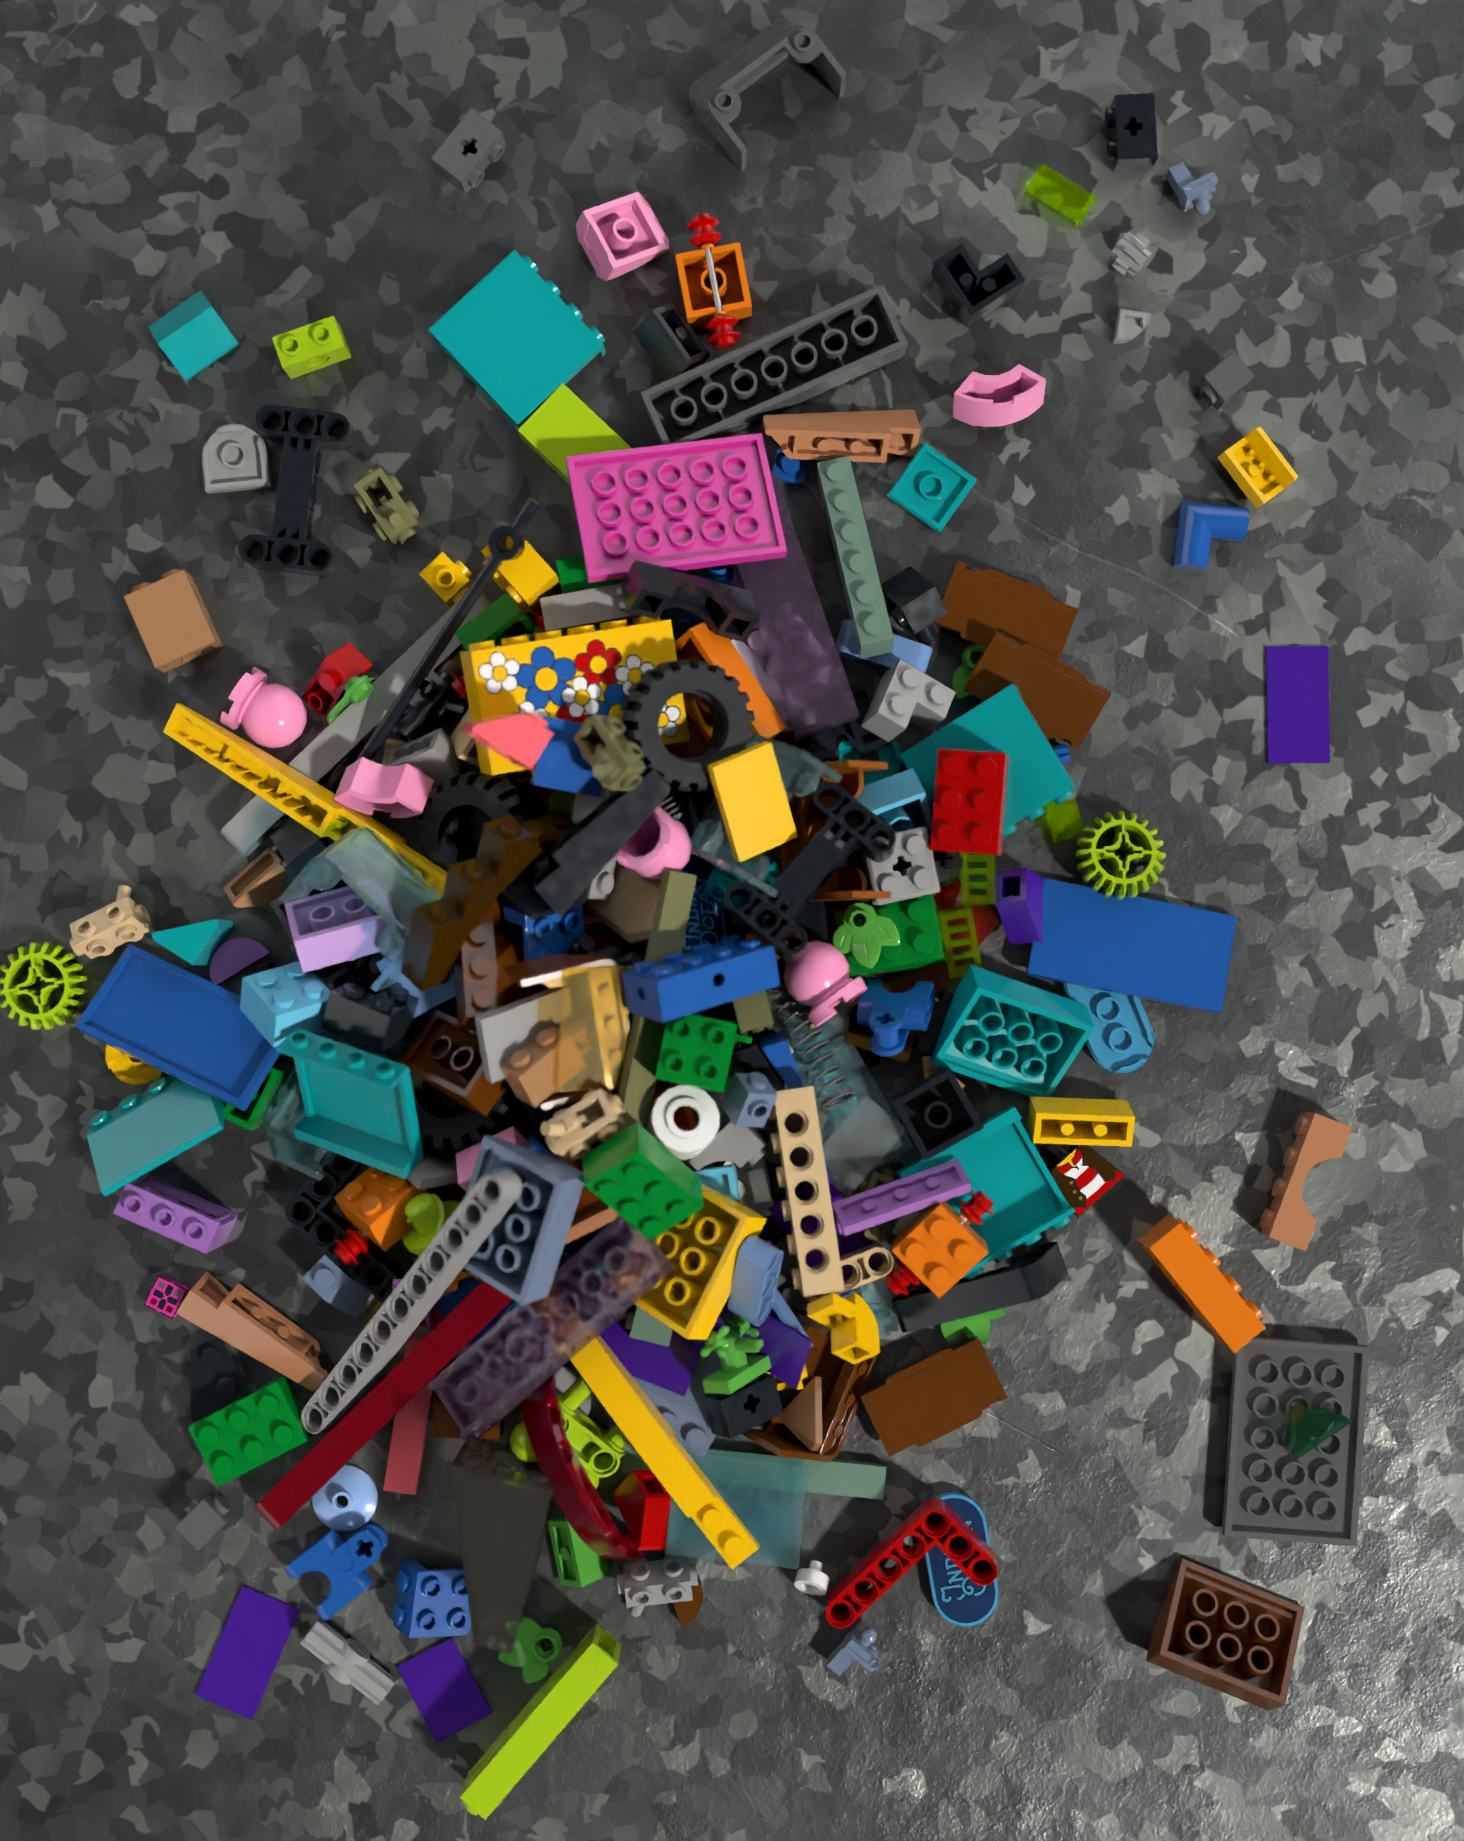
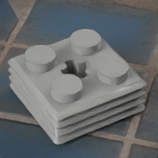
[861,827,940,906]

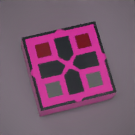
[144,1274,190,1319]

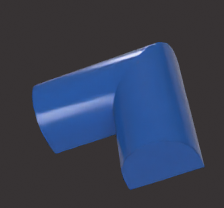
[1173,501,1249,570]

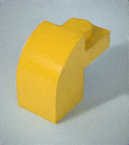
[807,1292,880,1365]

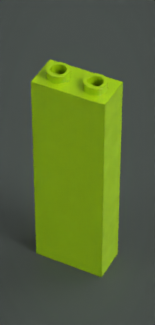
[518,383,632,484]
[460,1623,622,1820]

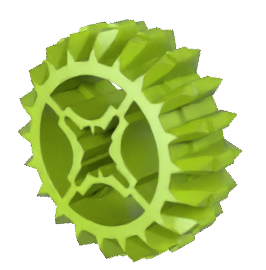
[1075,811,1166,900]
[0,942,88,1030]

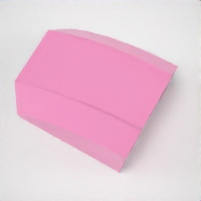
[576,192,670,281]

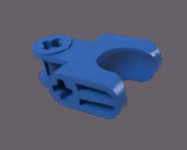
[857,977,935,1056]
[284,1523,387,1620]

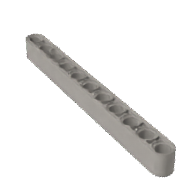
[220,592,493,857]
[301,1170,522,1434]

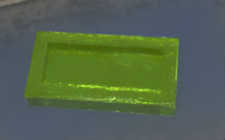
[1024,163,1097,228]

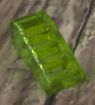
[960,853,996,906]
[938,906,982,979]

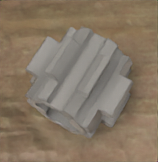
[1109,232,1153,276]

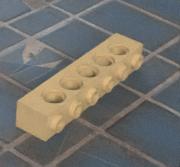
[768,1086,845,1297]

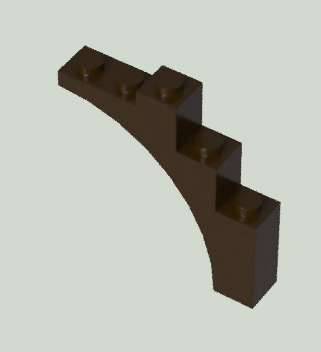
[401,811,576,992]

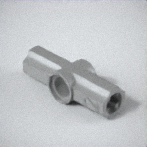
[300,1618,397,1706]

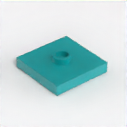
[886,442,977,534]

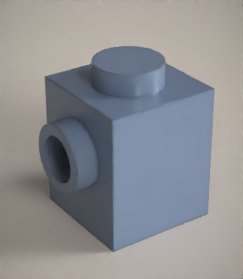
[721,1072,778,1128]

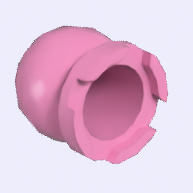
[220,667,307,749]
[614,806,692,880]
[784,940,868,1027]

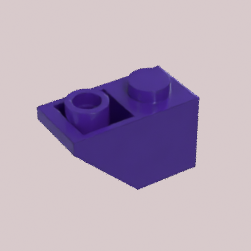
[995,868,1043,945]

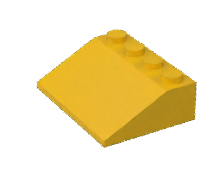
[611,1183,767,1340]

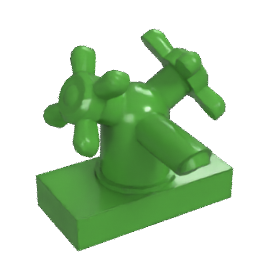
[700,1314,772,1394]

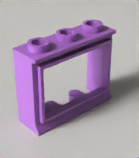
[113,1175,238,1254]

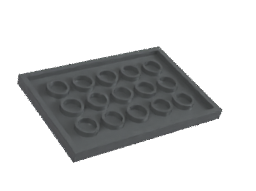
[1222,1337,1370,1546]

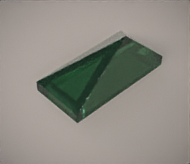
[1283,1402,1351,1460]

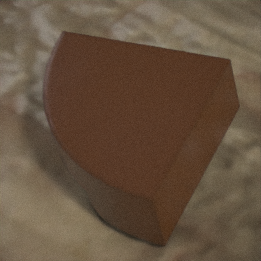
[673,1581,703,1627]

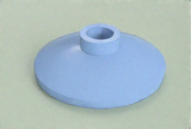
[312,1464,378,1531]

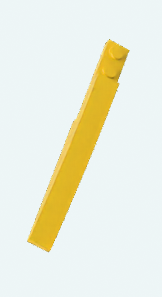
[163,703,448,903]
[531,1277,760,1569]

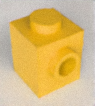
[419,552,472,608]

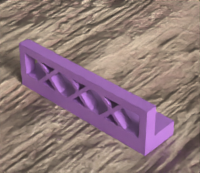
[832,1159,972,1236]

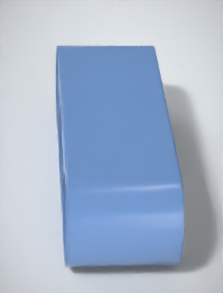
[833,619,933,673]
[728,1235,783,1327]

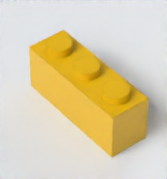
[1027,1097,1135,1147]

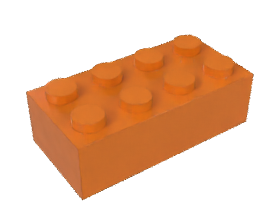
[674,622,787,749]
[1137,1215,1266,1353]

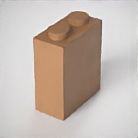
[124,569,223,673]

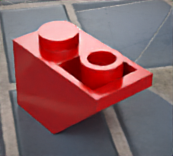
[302,642,373,720]
[613,1470,671,1551]

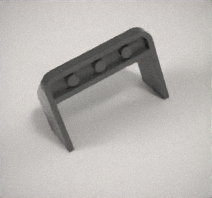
[689,20,847,172]

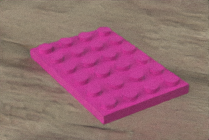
[566,433,787,583]

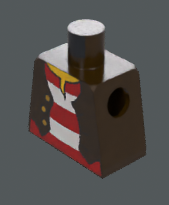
[1043,1144,1125,1218]

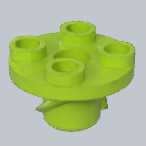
[403,1193,460,1257]

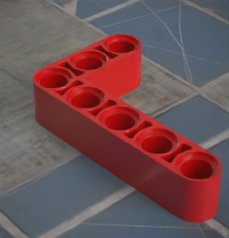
[825,1498,998,1629]

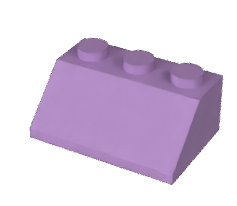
[284,878,402,973]

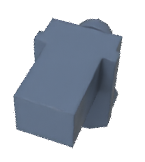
[1166,162,1218,215]
[827,1627,879,1677]

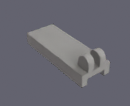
[540,584,636,632]

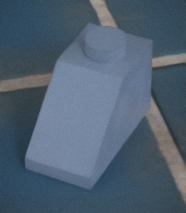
[302,1254,376,1319]

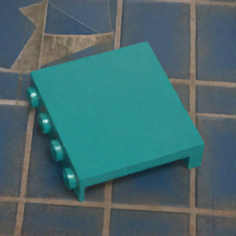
[428,250,606,429]
[900,684,1077,857]
[276,1028,424,1179]
[896,1106,1075,1280]

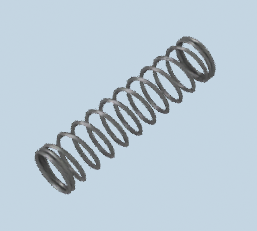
[766,970,855,1110]

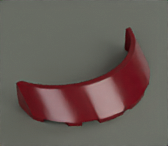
[518,1374,644,1559]

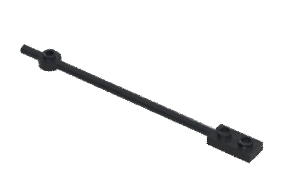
[324,497,540,794]

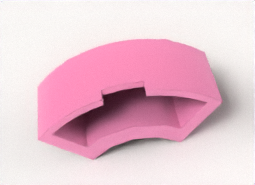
[953,364,1046,427]
[333,757,434,818]

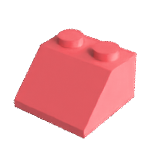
[460,711,553,769]

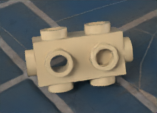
[69,885,150,959]
[540,1089,626,1160]

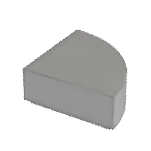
[1113,308,1151,344]

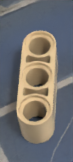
[798,1244,894,1302]

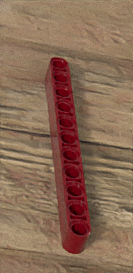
[254,1280,513,1531]

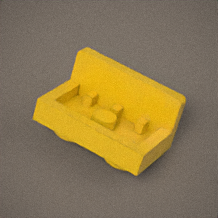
[1217,426,1298,509]

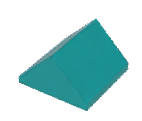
[148,290,239,381]
[151,919,234,966]

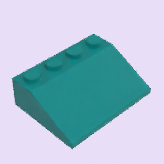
[930,965,1095,1097]
[87,1076,225,1196]

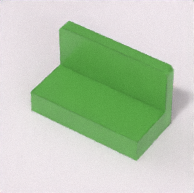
[548,1516,611,1587]

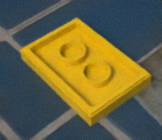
[707,741,798,862]

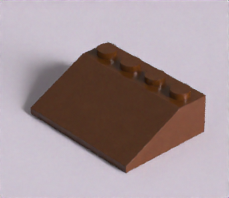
[454,892,549,1031]
[1146,1558,1304,1711]

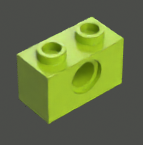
[272,315,351,379]

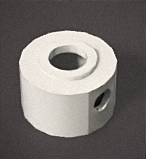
[647,1085,720,1160]

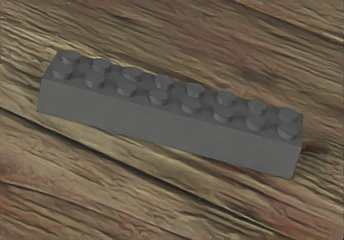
[640,285,908,445]

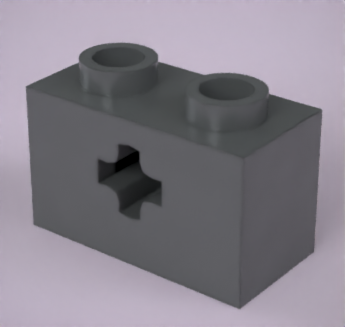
[431,107,505,194]

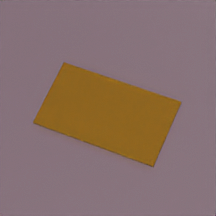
[556,966,631,1092]

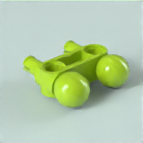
[510,1375,629,1489]

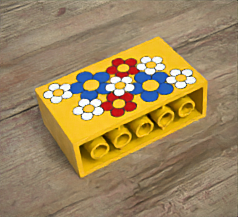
[460,616,690,775]

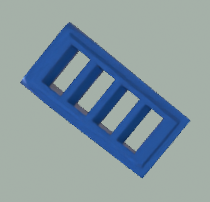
[759,1030,803,1089]

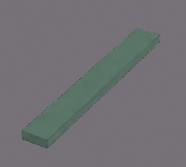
[621,1441,887,1500]

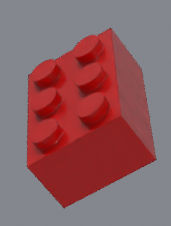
[930,749,1010,856]

